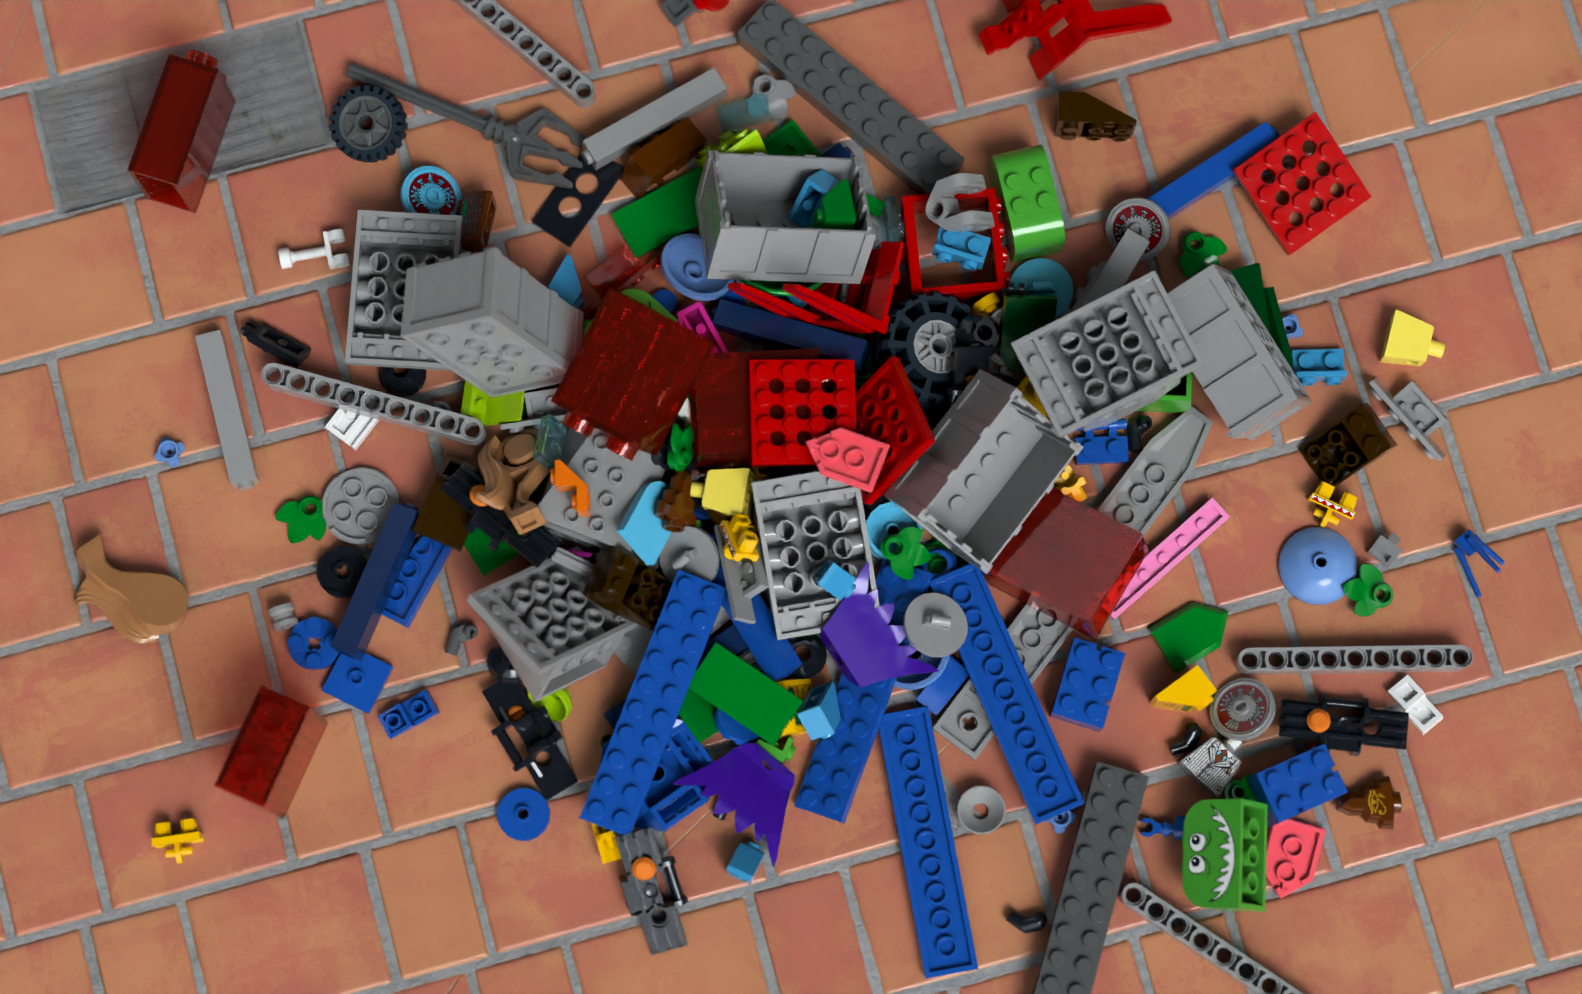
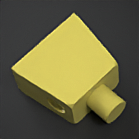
[1380,310,1445,366]

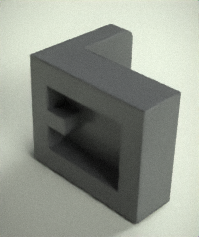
[660,0,706,26]

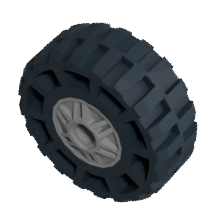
[871,291,989,412]

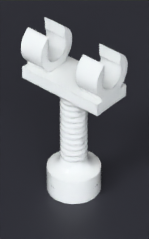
[278,229,350,270]

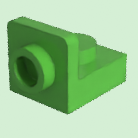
[757,737,797,765]

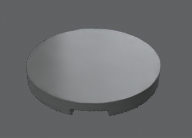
[322,467,401,546]

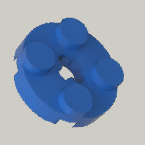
[287,617,340,670]

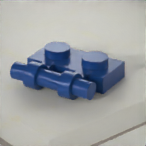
[1075,419,1129,465]

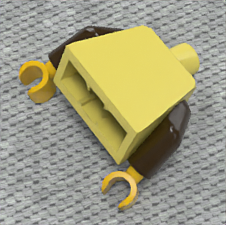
[690,459,767,532]

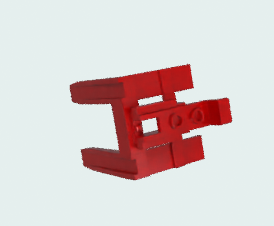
[978,0,1172,80]
[727,241,906,334]

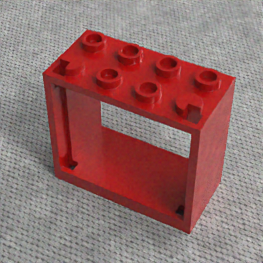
[900,188,1010,304]

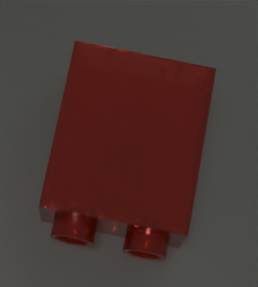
[127,50,236,213]
[551,288,715,461]
[687,348,835,467]
[981,489,1148,640]
[214,686,328,820]

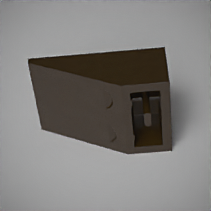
[1055,91,1137,142]
[1299,403,1398,487]
[412,454,483,552]
[582,546,673,631]

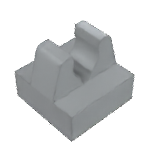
[1367,532,1402,568]

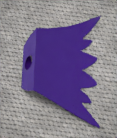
[820,562,939,688]
[672,743,795,867]

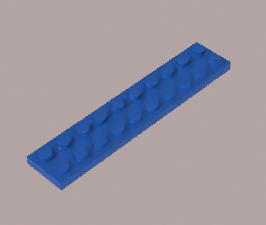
[794,559,934,824]
[929,564,1084,825]
[579,570,727,837]
[879,706,978,979]

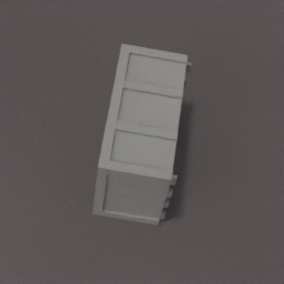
[695,150,876,284]
[401,246,584,398]
[1167,264,1313,441]
[884,369,1084,574]

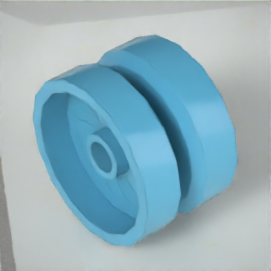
[866,502,922,561]

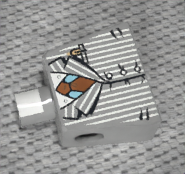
[1177,736,1243,799]

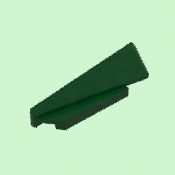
[1230,263,1293,367]

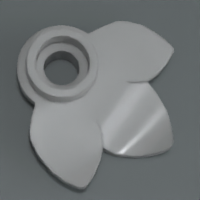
[748,74,796,121]

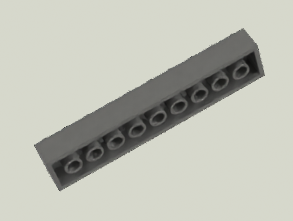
[737,0,965,195]
[1032,762,1149,994]

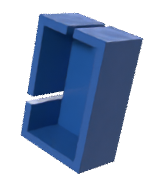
[1050,637,1125,732]
[1247,744,1348,828]

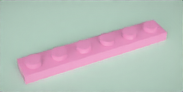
[1096,498,1230,621]

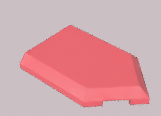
[806,427,890,493]
[1266,819,1326,899]

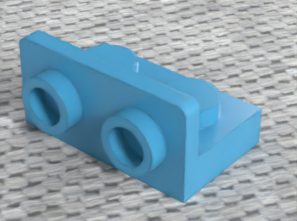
[932,226,991,271]
[1291,349,1348,386]

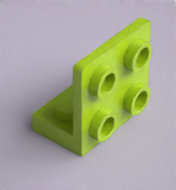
[461,380,525,426]

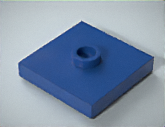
[321,653,393,714]

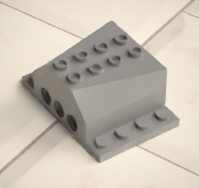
[345,210,464,371]
[1011,270,1204,438]
[528,423,675,572]
[751,471,880,640]
[466,546,641,702]

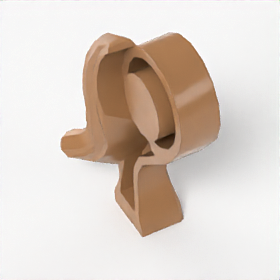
[474,429,555,535]
[75,534,189,645]

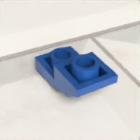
[916,655,968,716]
[378,690,440,739]

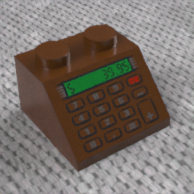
[456,190,497,253]

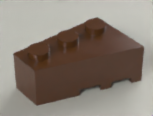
[620,117,707,200]

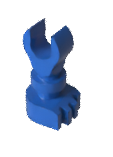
[1140,816,1186,840]

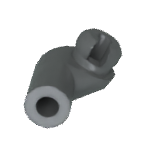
[444,623,478,656]

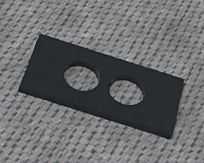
[532,154,624,248]

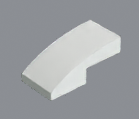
[1388,675,1443,735]

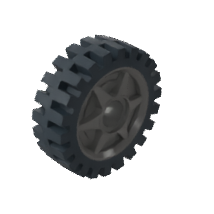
[329,85,408,163]

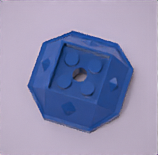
[600,719,713,832]

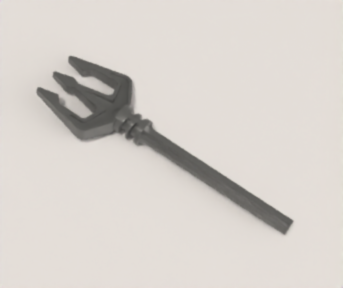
[346,63,586,188]

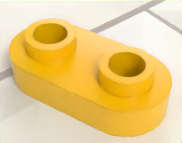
[970,292,1001,316]

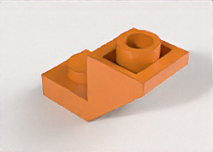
[550,460,591,517]

